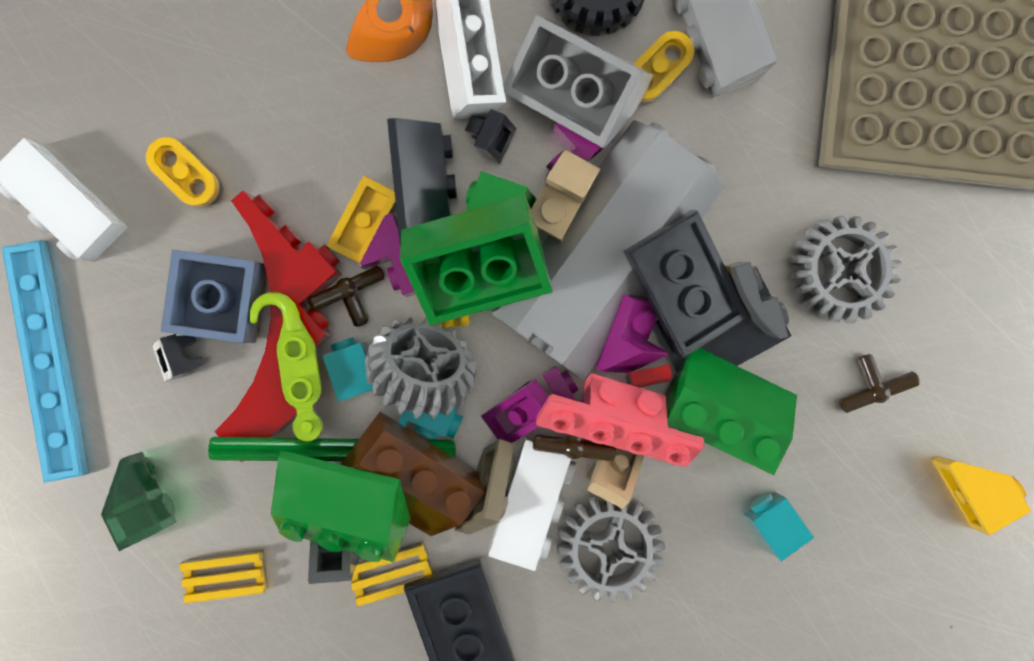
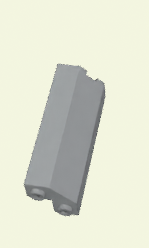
[492,120,725,381]

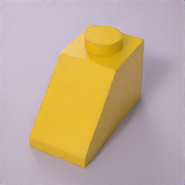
[932,456,1031,535]

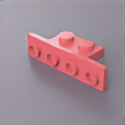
[536,373,704,467]

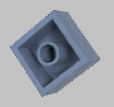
[161,249,266,343]

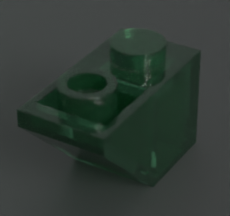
[101,452,177,551]

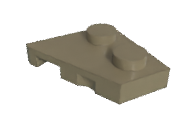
[454,439,515,535]

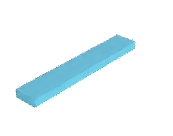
[2,240,89,483]

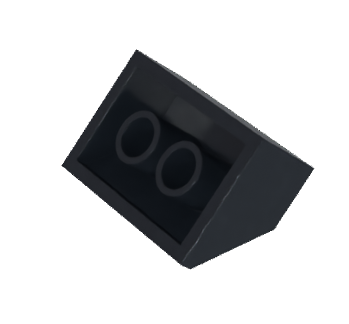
[387,118,457,246]

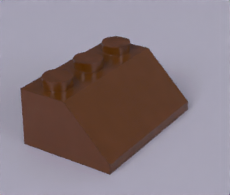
[340,412,486,536]

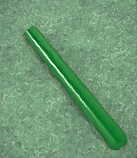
[208,437,456,462]

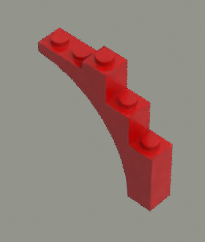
[214,190,343,462]

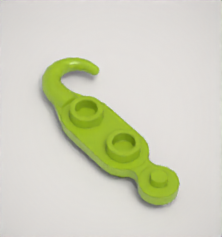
[250,292,323,441]

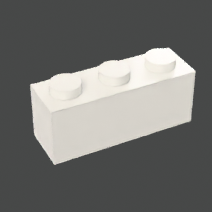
[434,0,506,119]
[0,138,128,261]
[488,436,576,571]

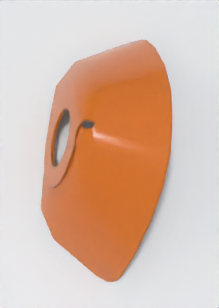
[346,0,433,62]

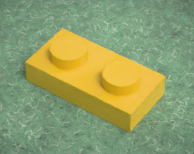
[326,175,396,264]

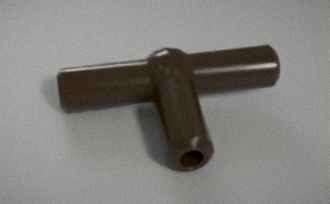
[307,266,384,327]
[839,353,920,413]
[532,434,616,462]

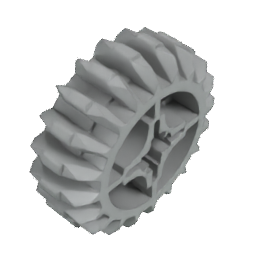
[789,215,902,323]
[365,317,477,420]
[556,495,665,603]

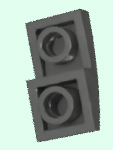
[725,262,789,339]

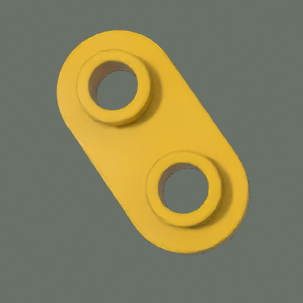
[633,31,694,103]
[146,137,220,207]

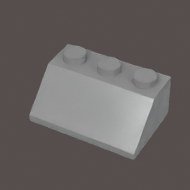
[673,0,778,98]
[503,15,654,148]

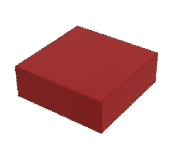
[626,364,672,388]

